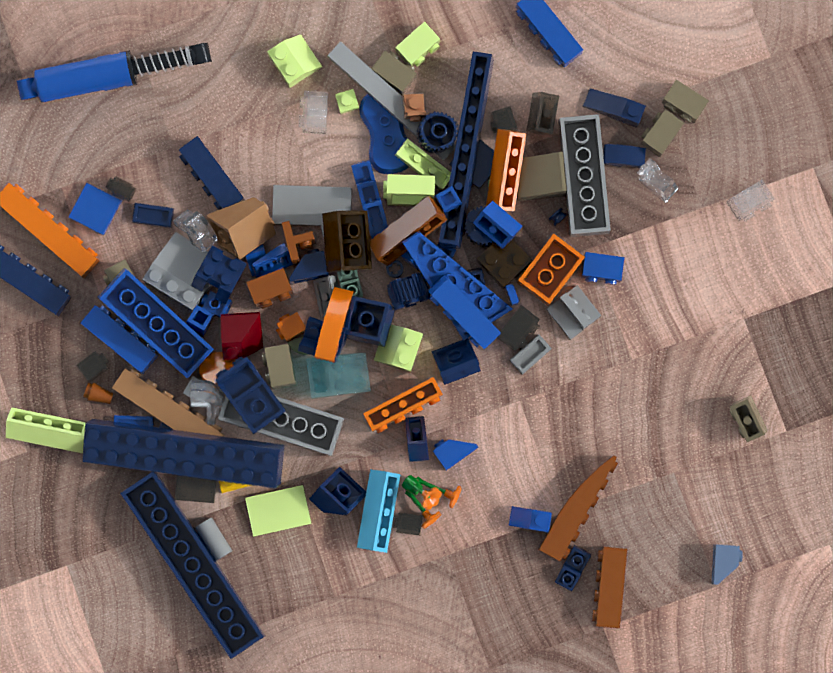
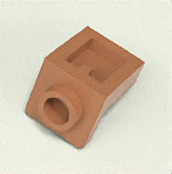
[403,94,426,122]

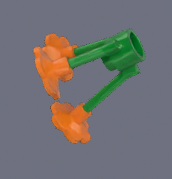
[402,475,462,529]

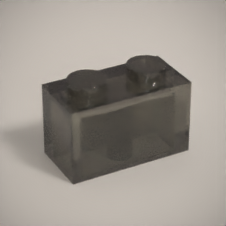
[526,92,559,135]
[497,305,540,352]

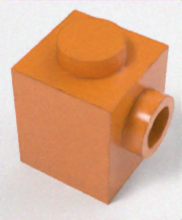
[276,312,306,342]

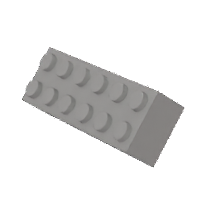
[559,114,611,237]
[218,396,344,456]

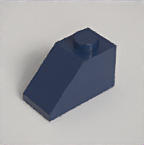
[289,249,329,285]
[405,416,429,462]

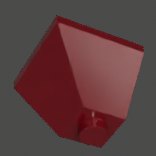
[221,312,263,360]

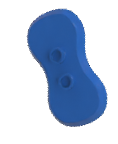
[359,94,409,174]

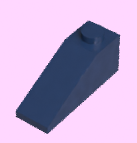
[583,88,646,128]

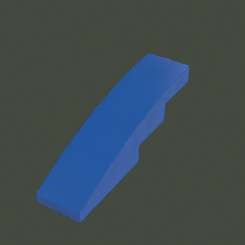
[351,160,388,240]

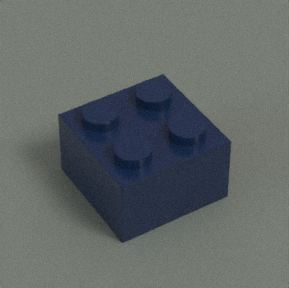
[344,296,395,347]

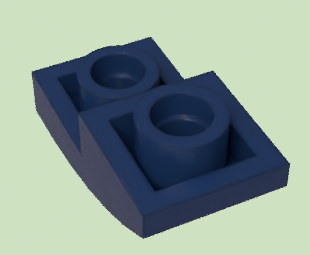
[603,144,646,169]
[555,545,592,591]

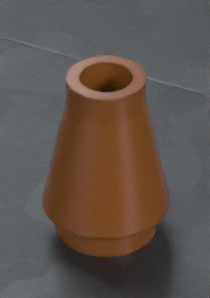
[83,382,114,404]

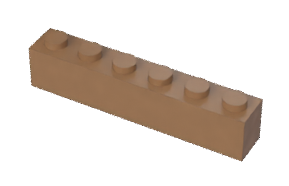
[112,368,224,437]

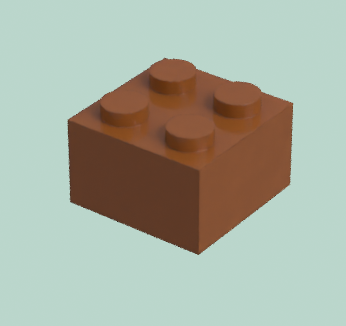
[246,268,294,309]

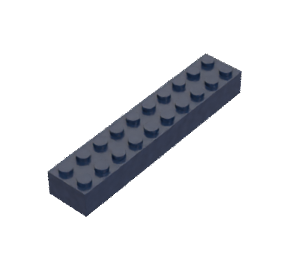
[82,419,285,489]
[120,471,265,659]

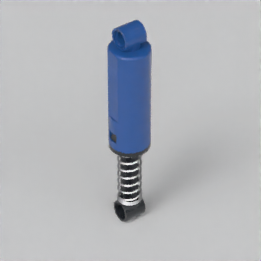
[16,42,212,102]

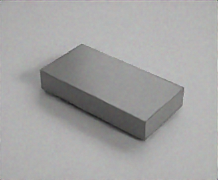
[509,334,552,375]

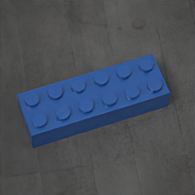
[97,268,214,379]

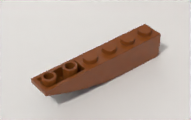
[538,455,618,562]

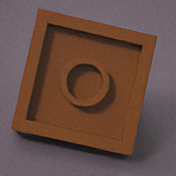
[282,221,316,266]

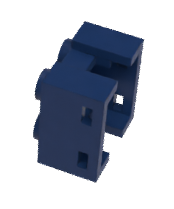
[191,245,247,304]

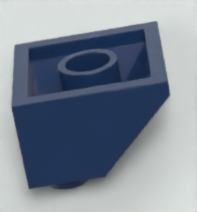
[309,467,366,516]

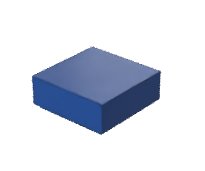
[435,186,462,213]
[505,284,519,306]

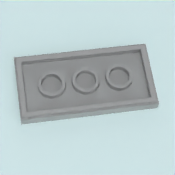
[272,185,352,226]

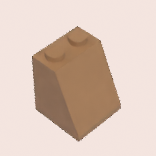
[206,197,276,260]

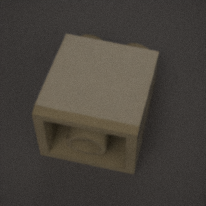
[517,152,567,201]

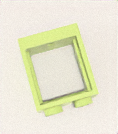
[383,174,435,206]

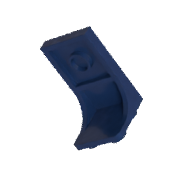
[214,357,286,434]

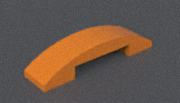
[315,287,354,362]

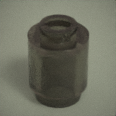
[106,176,136,202]

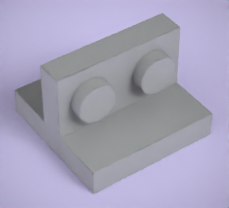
[546,285,602,340]

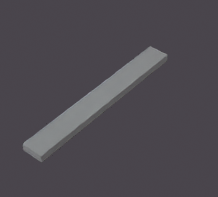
[327,41,456,161]

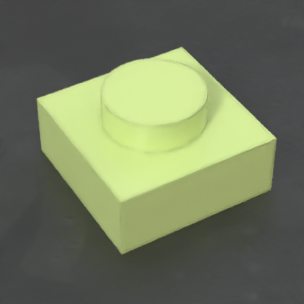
[335,89,359,114]

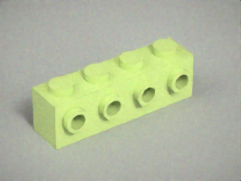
[6,408,86,453]

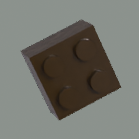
[476,239,533,289]

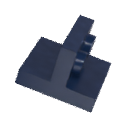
[298,317,347,363]
[431,338,481,385]

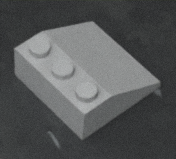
[142,232,211,311]

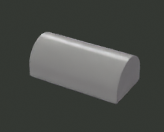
[195,517,233,561]

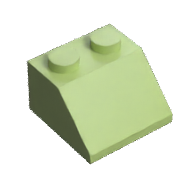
[267,34,322,88]
[374,324,423,373]

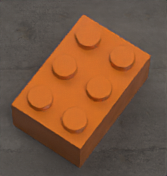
[517,234,585,306]

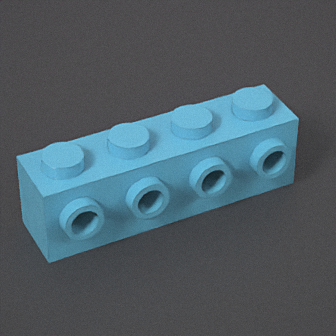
[357,469,401,553]

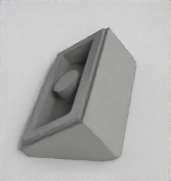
[313,276,339,318]

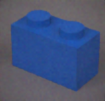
[473,201,523,249]
[581,252,625,285]

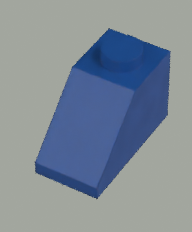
[432,439,478,471]
[509,506,552,532]

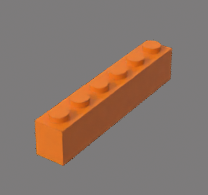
[0,183,100,279]

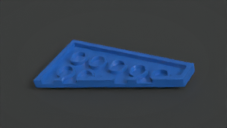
[402,231,513,341]

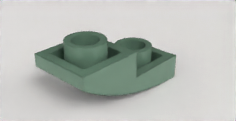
[337,271,364,298]

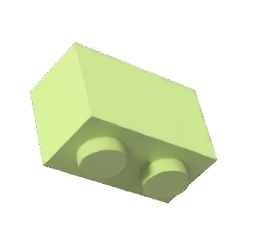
[396,22,440,67]

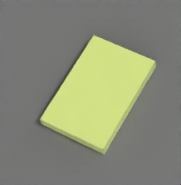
[245,485,312,537]

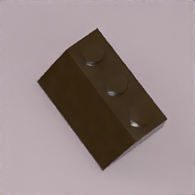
[322,210,372,272]

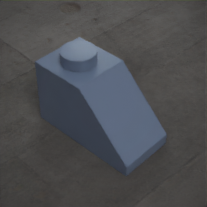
[711,545,743,585]

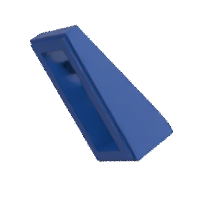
[252,243,293,278]

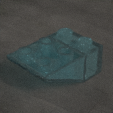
[306,353,371,399]

